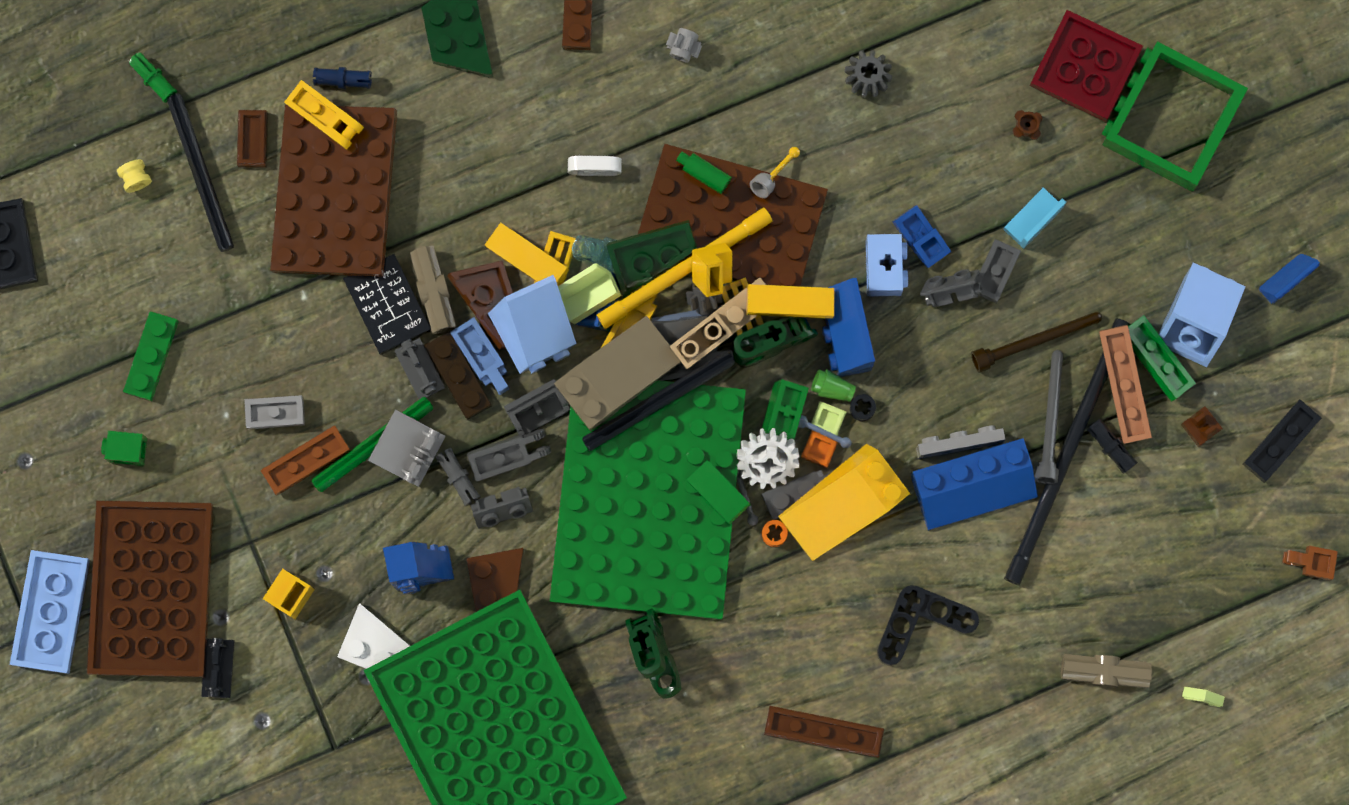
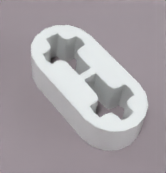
[568,156,622,176]

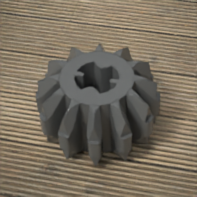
[844,50,892,98]

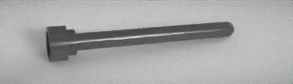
[1035,350,1063,484]

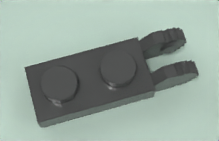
[467,429,552,481]

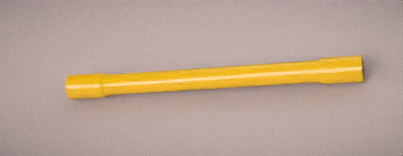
[596,207,773,329]

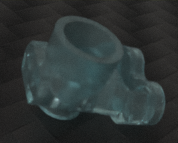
[572,235,616,272]

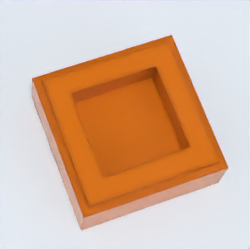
[801,430,838,469]

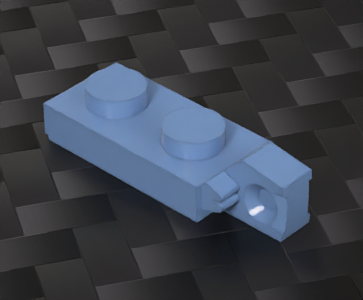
[450,317,509,395]

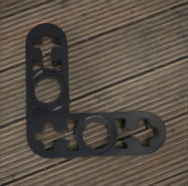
[877,585,979,666]

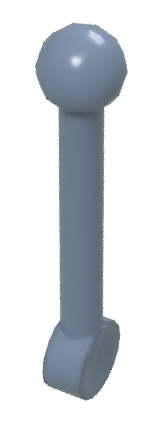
[798,415,851,448]

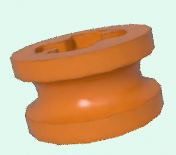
[762,520,788,547]

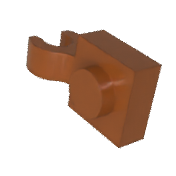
[1282,546,1338,580]

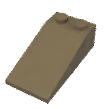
[554,316,681,432]

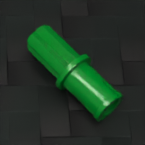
[129,52,178,103]

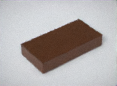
[237,110,268,167]

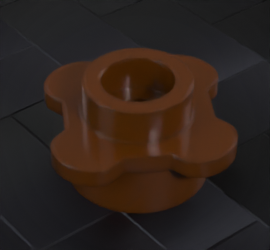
[1013,110,1043,140]

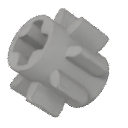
[666,28,702,63]

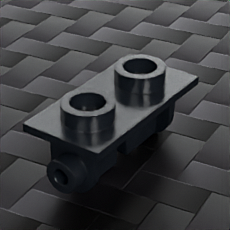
[201,638,235,698]

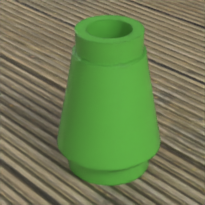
[811,369,856,402]

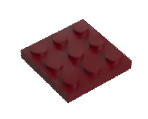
[1030,10,1143,122]

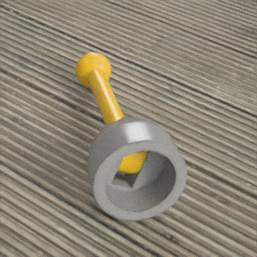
[750,147,800,198]

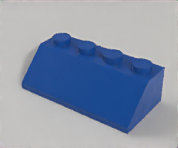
[910,438,1038,530]

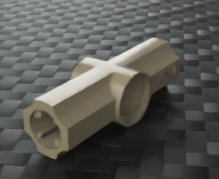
[410,246,456,335]
[1060,654,1152,688]

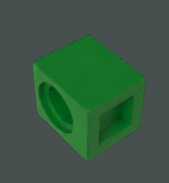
[101,431,148,466]

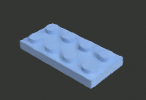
[10,550,90,674]

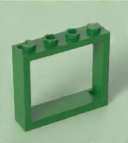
[1102,41,1248,192]

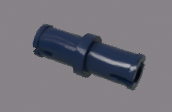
[313,67,372,89]

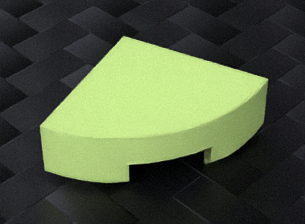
[1182,687,1225,707]

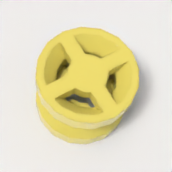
[117,159,152,193]

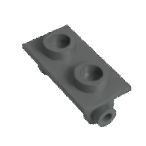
[920,269,983,307]
[394,338,445,399]
[471,487,533,529]

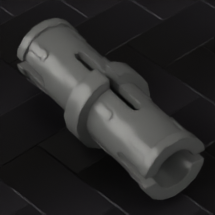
[436,448,481,506]

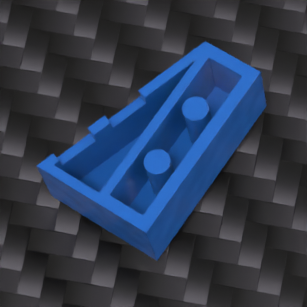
[383,542,455,594]

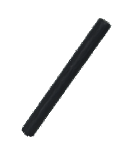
[167,93,234,252]
[582,351,735,451]

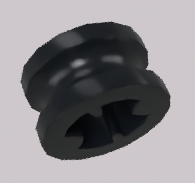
[850,394,876,422]

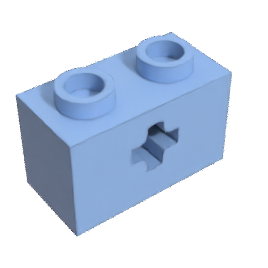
[866,234,908,296]

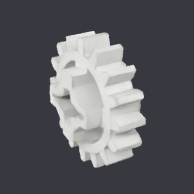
[737,428,799,489]

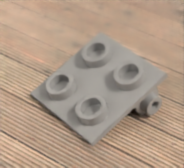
[368,410,446,487]

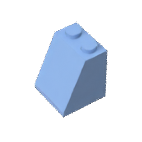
[1159,263,1246,367]
[488,275,576,374]

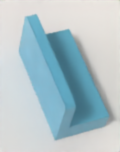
[1003,188,1066,249]

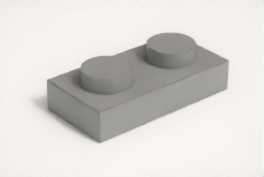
[244,395,305,429]

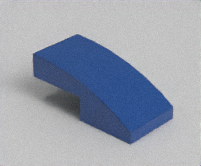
[892,205,951,268]

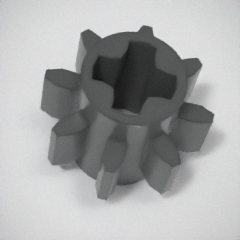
[686,283,723,315]

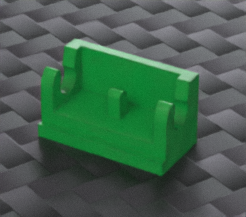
[759,379,809,440]

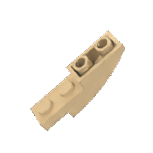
[669,278,766,369]

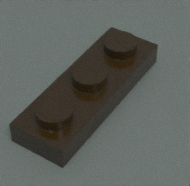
[425,331,492,420]

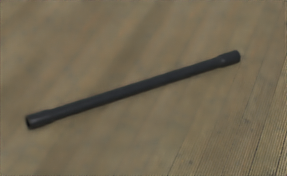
[1004,318,1131,586]

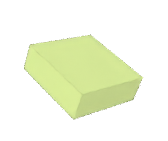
[811,401,846,435]

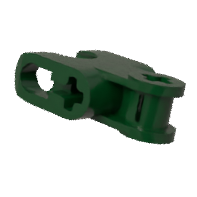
[733,316,818,368]
[625,608,682,699]

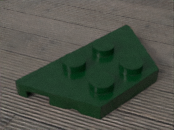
[421,0,493,78]

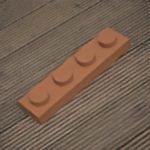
[1099,325,1152,444]

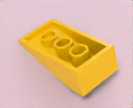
[778,444,910,561]

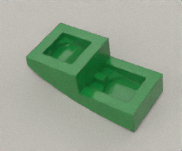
[687,460,751,524]

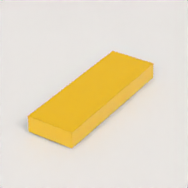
[484,222,569,285]
[747,284,834,319]

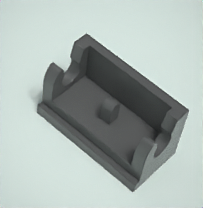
[504,379,570,436]

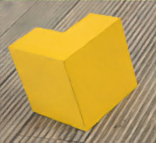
[692,243,732,297]
[263,568,315,619]

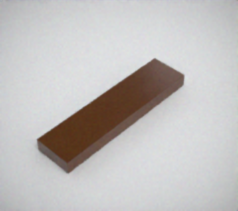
[764,706,884,758]

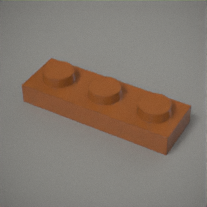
[261,425,351,496]

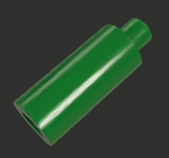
[676,151,732,194]

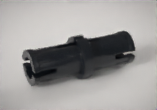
[1087,418,1138,474]

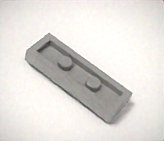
[916,425,1005,459]

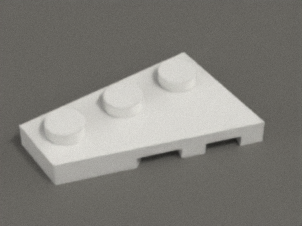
[337,603,410,669]

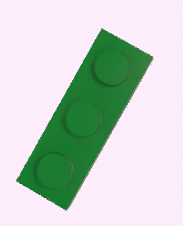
[123,311,179,402]
[1128,315,1196,402]

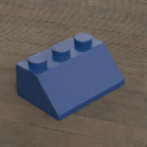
[822,277,875,377]

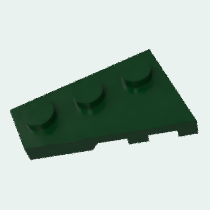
[606,220,697,299]

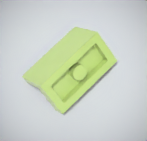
[558,263,622,324]

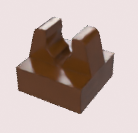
[1181,406,1223,447]

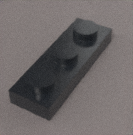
[1242,399,1322,483]

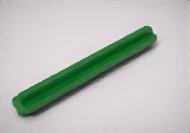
[312,397,433,492]

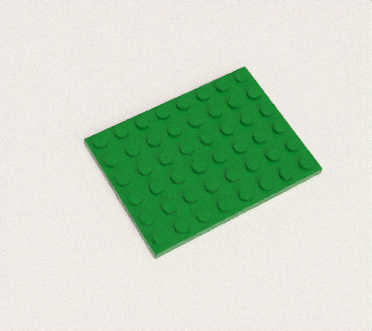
[550,380,746,620]
[364,590,627,805]

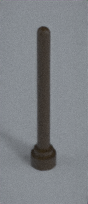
[971,312,1102,373]

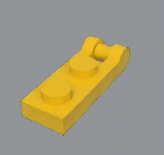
[284,80,364,150]

